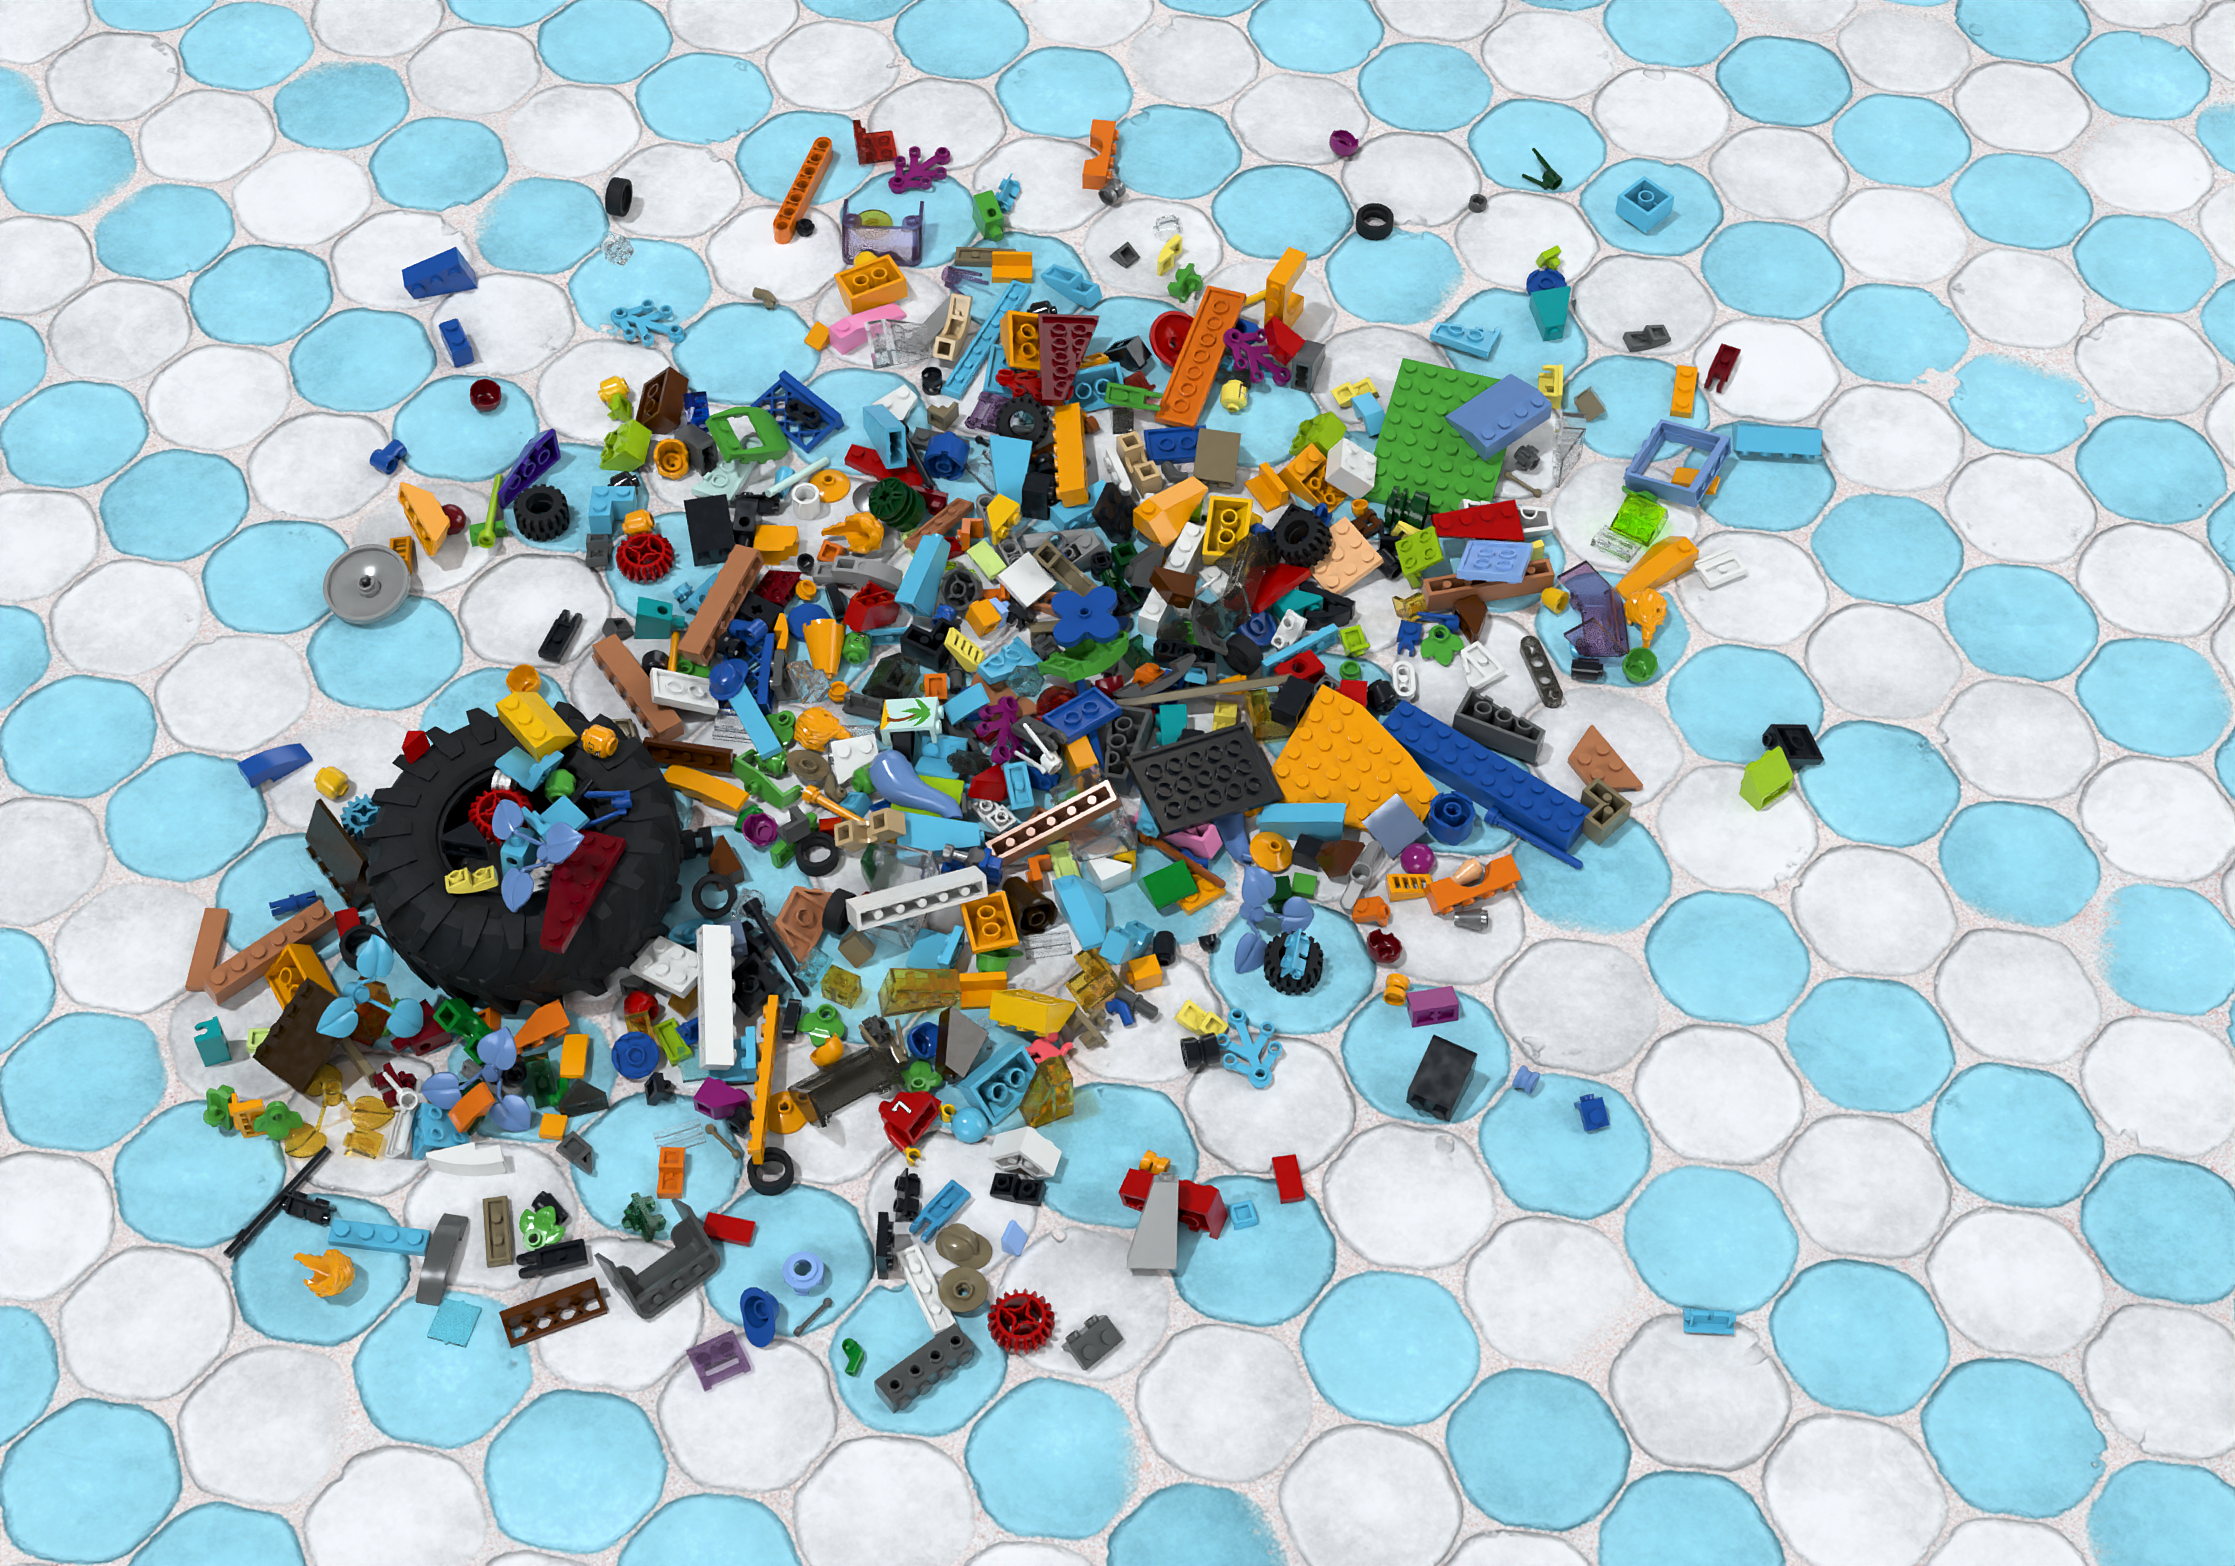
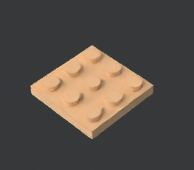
[1309,516,1384,595]

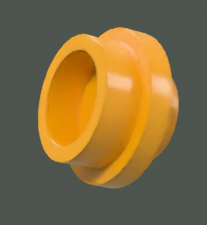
[795,580,817,601]
[828,681,850,702]

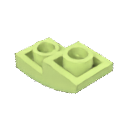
[966,540,1007,581]

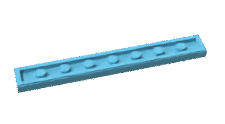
[941,280,1031,400]

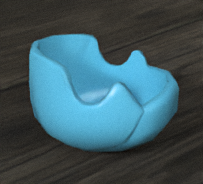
[950,1107,988,1144]

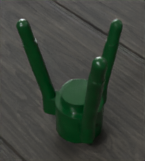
[1522,148,1563,190]
[1100,569,1140,603]

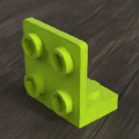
[1395,526,1444,589]

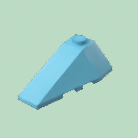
[1052,874,1106,951]

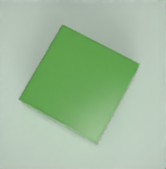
[1291,872,1317,899]

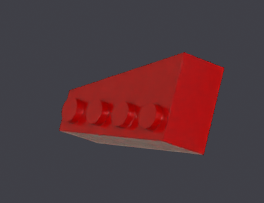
[1118,1168,1228,1240]

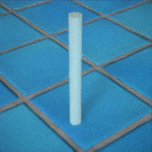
[765,457,829,498]

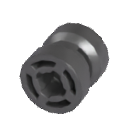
[1098,178,1126,206]

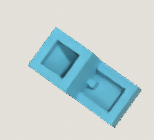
[1350,392,1385,437]

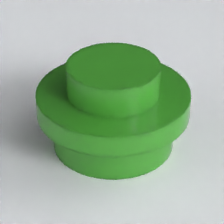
[1339,660,1361,680]

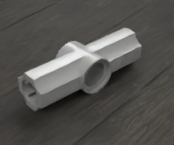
[1021,528,1086,553]

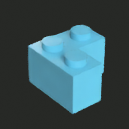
[588,486,638,534]

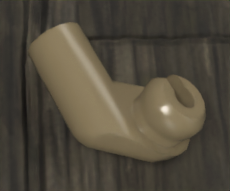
[752,287,777,309]
[824,774,847,802]

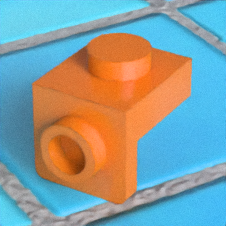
[957,518,984,551]
[1132,662,1165,687]
[1025,854,1051,892]
[1352,896,1391,927]

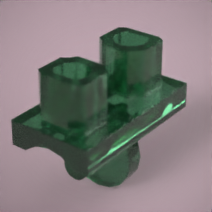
[621,1192,666,1242]

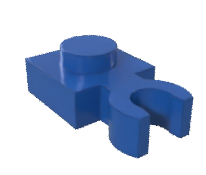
[1397,620,1423,657]

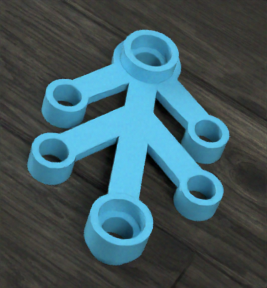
[610,299,684,347]
[1216,1008,1282,1088]

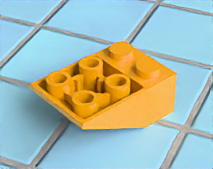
[1277,443,1348,513]

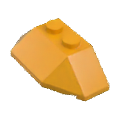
[397,482,450,556]

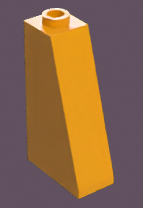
[1060,735,1100,794]

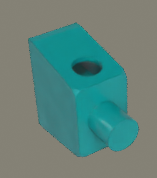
[634,597,685,639]

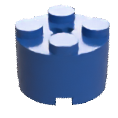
[924,431,970,481]
[1428,791,1475,846]

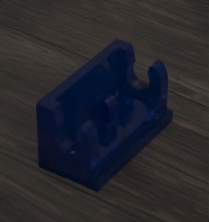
[683,391,710,433]

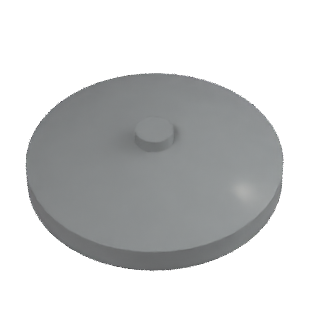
[323,544,411,625]

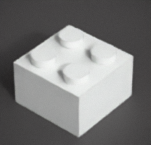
[1325,437,1377,499]

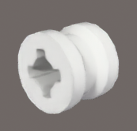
[491,769,517,790]

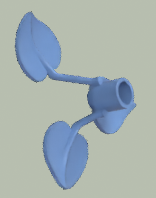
[492,799,584,913]
[1234,866,1314,973]
[421,1026,531,1132]

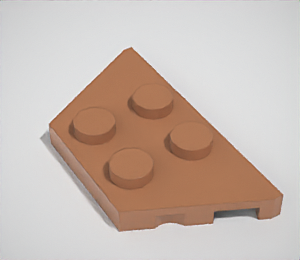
[970,671,1042,723]
[1567,725,1643,793]
[772,886,832,967]

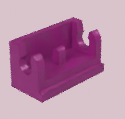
[1406,986,1459,1028]

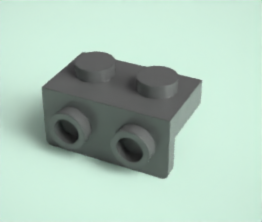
[770,650,802,701]
[1061,1314,1124,1370]

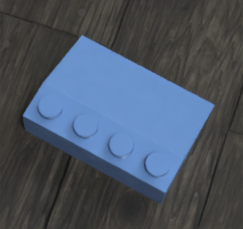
[1445,374,1552,461]

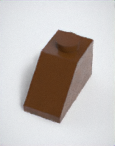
[1149,566,1197,609]
[1452,594,1488,644]
[707,835,745,891]
[1315,840,1366,878]

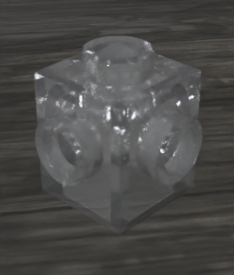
[599,231,635,266]

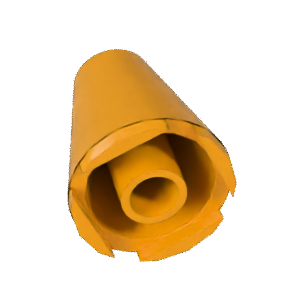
[803,619,847,682]

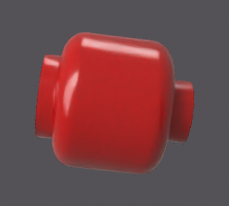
[624,990,659,1024]

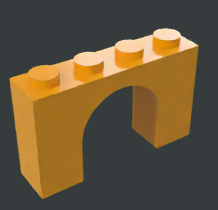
[1264,247,1307,330]

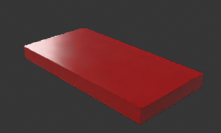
[1224,562,1311,614]

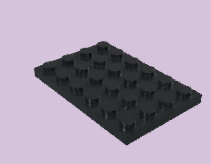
[1124,721,1284,837]

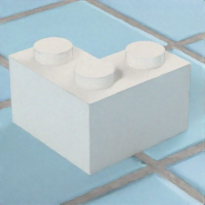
[988,1126,1062,1180]

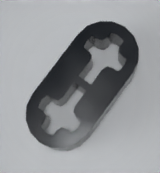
[785,400,822,429]
[825,583,846,620]
[782,998,802,1041]

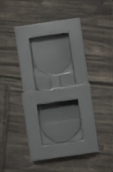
[1622,325,1671,352]
[585,534,609,567]

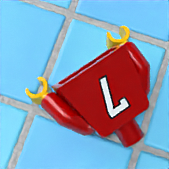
[879,1090,955,1166]

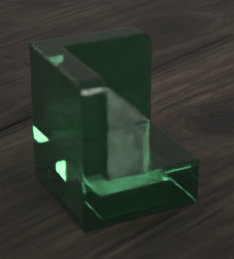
[1123,634,1154,672]

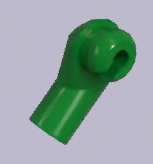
[734,805,763,833]
[548,1078,571,1107]
[842,1338,864,1377]

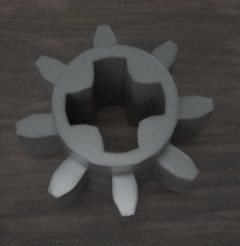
[1514,444,1540,471]
[1031,634,1059,661]
[860,1015,890,1044]

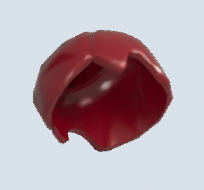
[470,379,501,412]
[441,504,467,535]
[1090,675,1124,700]
[1366,929,1402,964]

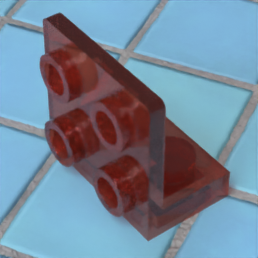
[852,120,897,165]

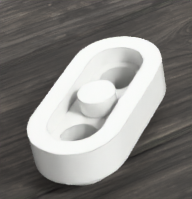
[1392,661,1416,701]

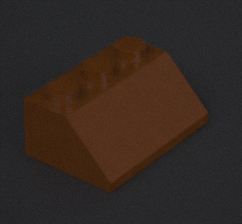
[636,366,689,435]

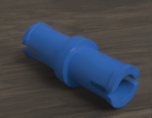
[269,890,318,917]

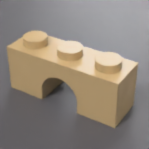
[1116,431,1161,498]
[834,808,906,852]

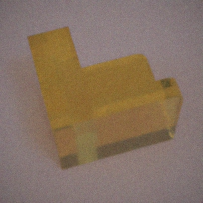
[1392,592,1428,622]

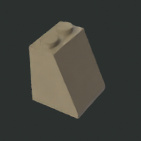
[1193,428,1241,489]

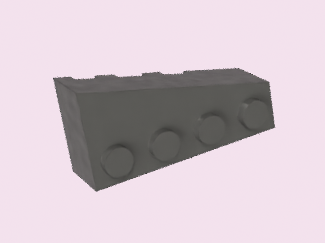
[1104,704,1154,796]

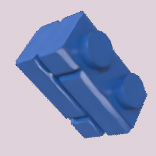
[439,318,474,368]

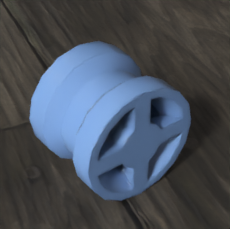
[1512,1065,1540,1095]

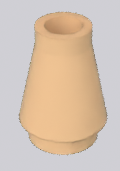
[1450,858,1483,886]

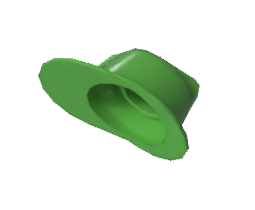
[976,949,1024,973]

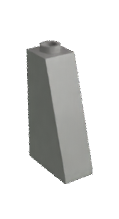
[1127,1172,1179,1269]

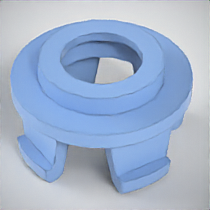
[782,1251,824,1296]

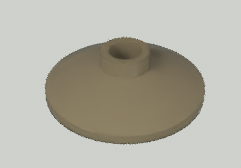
[786,750,830,780]
[938,1266,988,1313]

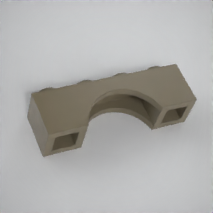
[1032,539,1098,597]

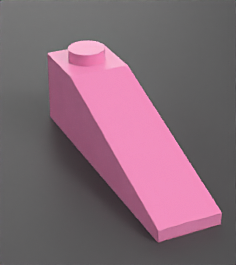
[828,302,907,356]
[1130,810,1223,860]

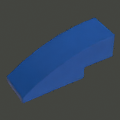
[237,743,313,788]

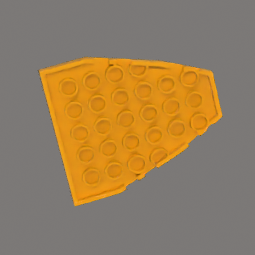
[1271,684,1439,831]

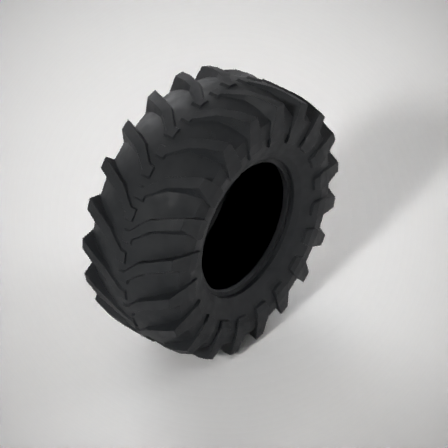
[363,701,684,1015]

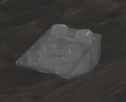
[864,319,934,369]
[1552,412,1586,488]

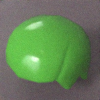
[1622,647,1658,683]

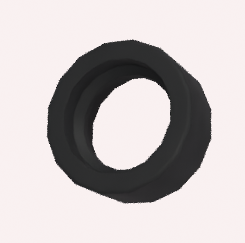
[605,177,633,217]
[1356,203,1394,241]
[1222,633,1264,676]
[892,731,915,763]
[795,832,839,877]
[691,873,737,918]
[822,888,857,935]
[339,924,384,970]
[747,1147,794,1196]

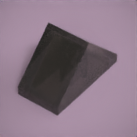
[1109,407,1134,435]
[558,1078,610,1118]

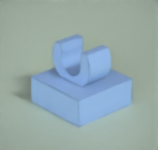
[989,597,1010,629]

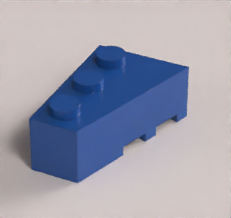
[402,247,478,299]

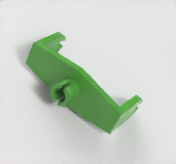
[732,749,803,810]

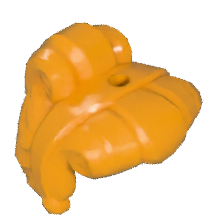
[653,438,690,480]

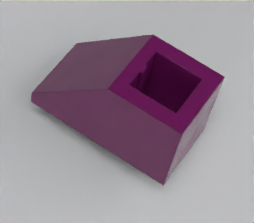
[693,1076,751,1120]

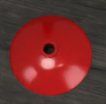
[1149,311,1194,368]

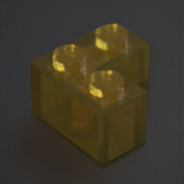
[1244,688,1294,742]
[1064,948,1123,1013]

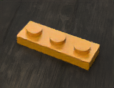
[1670,365,1698,419]

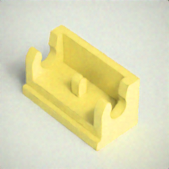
[1538,364,1563,409]

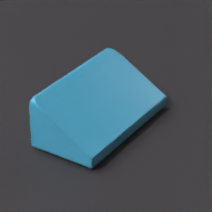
[867,627,908,646]

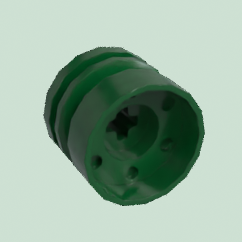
[868,477,926,532]
[1384,486,1430,530]

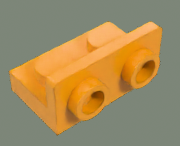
[228,1093,267,1139]

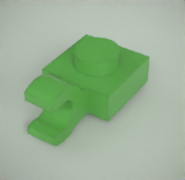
[469,520,508,547]

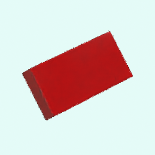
[1271,1154,1305,1204]
[703,1212,756,1247]

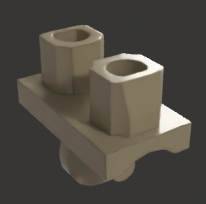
[1066,1006,1107,1049]

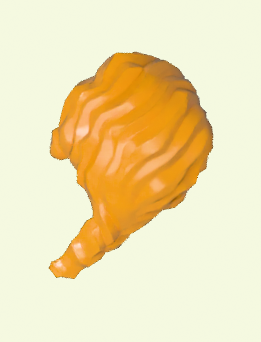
[821,511,884,555]
[1623,588,1667,649]
[794,707,854,752]
[294,1249,355,1298]

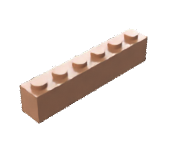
[677,544,765,667]
[1421,558,1555,612]
[592,634,684,740]
[986,780,1123,868]
[201,900,335,1006]

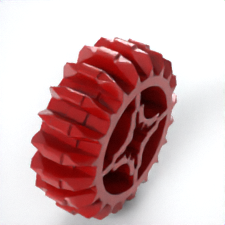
[615,531,674,584]
[468,785,533,847]
[987,1288,1055,1355]

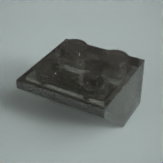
[861,652,921,700]

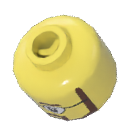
[1220,380,1248,412]

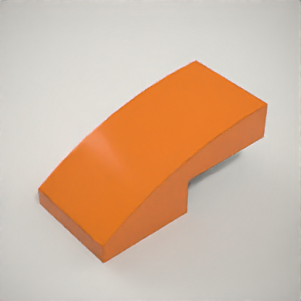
[448,1082,496,1133]
[657,1147,685,1199]

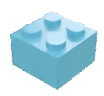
[1615,176,1674,233]

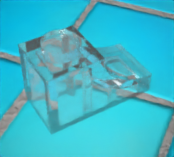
[786,660,832,704]
[731,887,777,935]

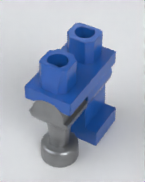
[941,843,1003,887]

